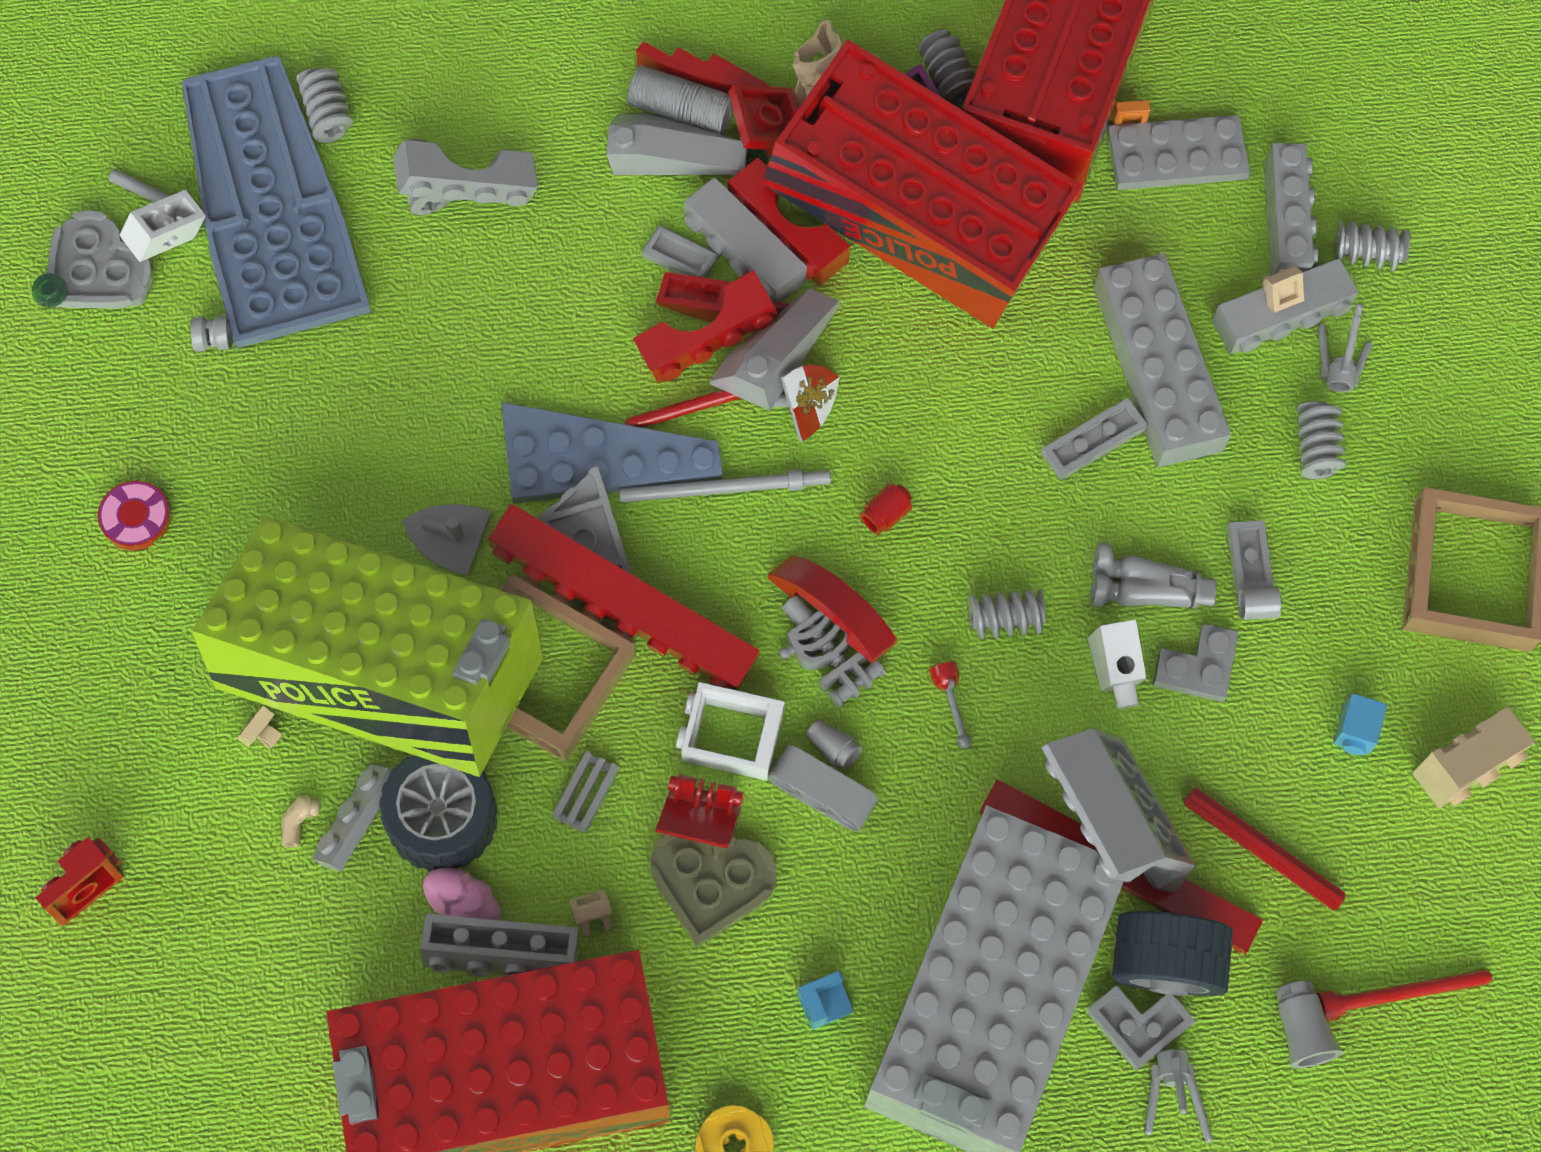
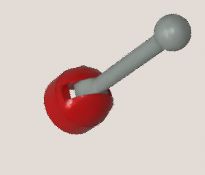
[929,661,972,749]

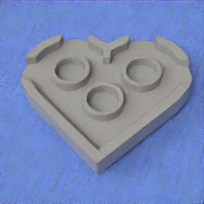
[43,210,154,309]

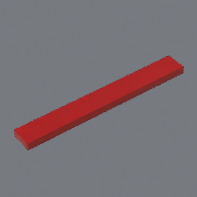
[979,779,1263,955]

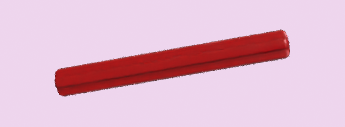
[1184,788,1346,911]

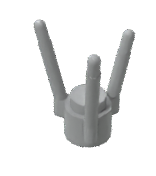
[1318,303,1372,392]
[1144,1050,1212,1143]

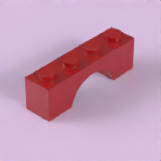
[728,158,850,286]
[633,270,779,383]

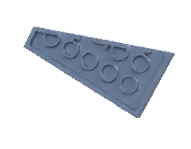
[502,403,722,503]

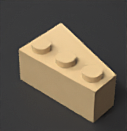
[1412,707,1535,809]

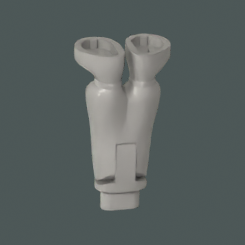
[1090,542,1216,609]

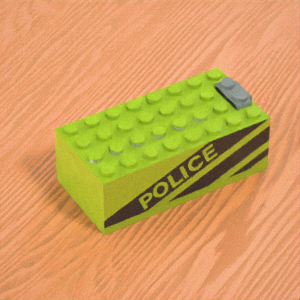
[192,516,543,777]

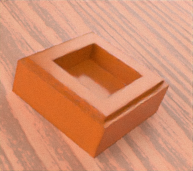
[1111,100,1150,125]

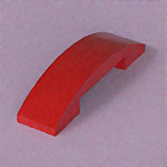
[767,555,897,664]

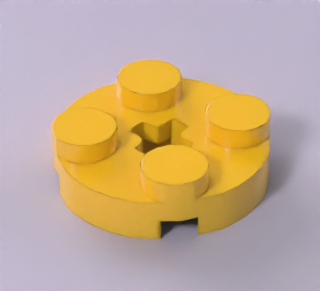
[696,1105,774,1152]

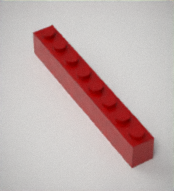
[488,503,760,691]

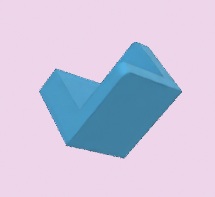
[797,971,853,1030]

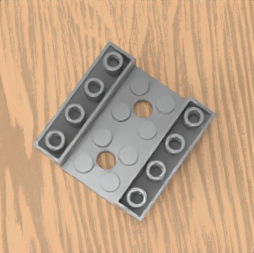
[1041,728,1195,893]

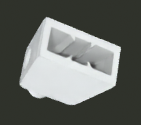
[1088,620,1146,709]

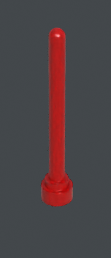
[625,390,785,428]
[1316,969,1493,1022]

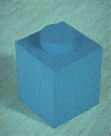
[1333,693,1387,755]

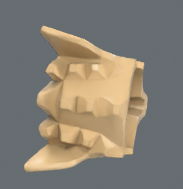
[793,20,844,107]

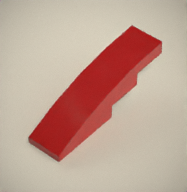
[636,41,769,94]
[656,272,790,334]

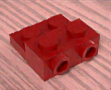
[728,84,799,158]
[35,836,124,926]

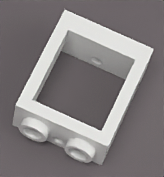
[676,682,785,781]

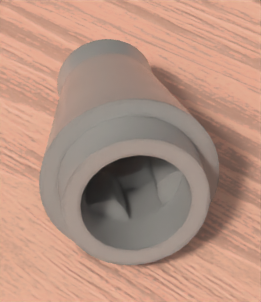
[806,719,862,770]

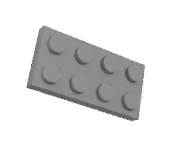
[1107,115,1250,190]

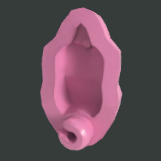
[423,867,502,920]

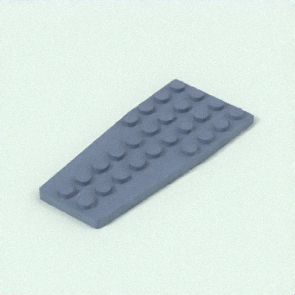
[182,56,371,348]

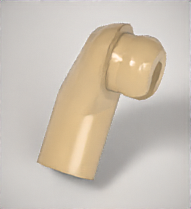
[281,795,321,848]

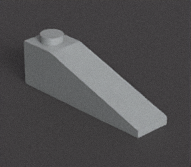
[606,114,748,175]
[710,288,840,411]

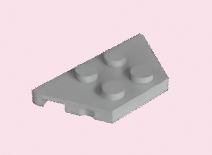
[539,466,631,574]

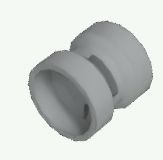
[191,315,232,352]

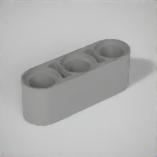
[768,745,878,832]

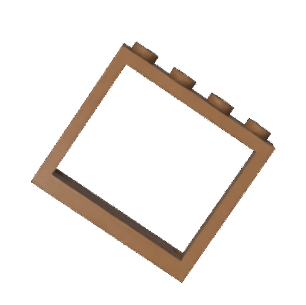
[1403,487,1541,652]
[501,574,636,762]

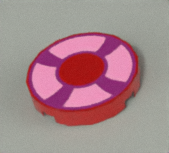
[97,480,171,551]

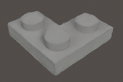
[1153,624,1238,702]
[1086,985,1195,1071]

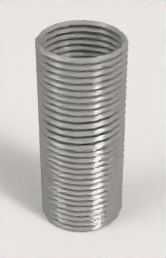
[627,64,733,134]

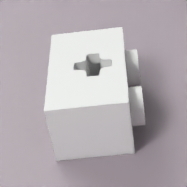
[119,190,206,262]

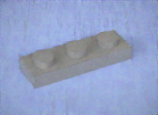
[1041,398,1148,481]
[312,764,392,872]

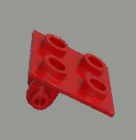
[655,773,744,849]

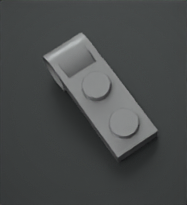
[1227,521,1281,620]

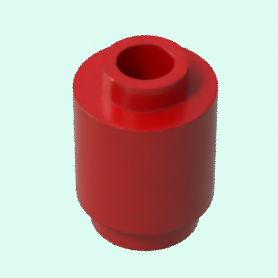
[860,483,912,535]

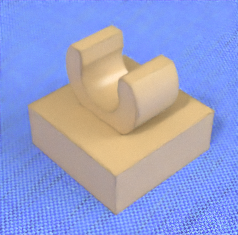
[1262,266,1305,313]
[237,706,282,749]
[569,889,612,936]

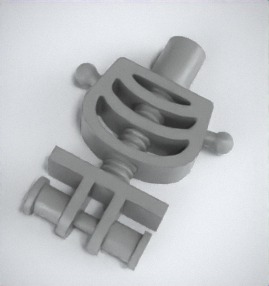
[779,595,885,708]

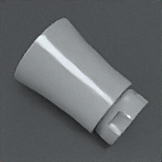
[1276,980,1343,1069]

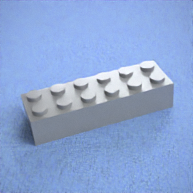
[1093,253,1231,468]

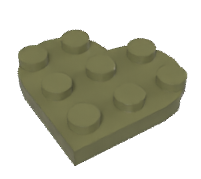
[651,834,776,948]

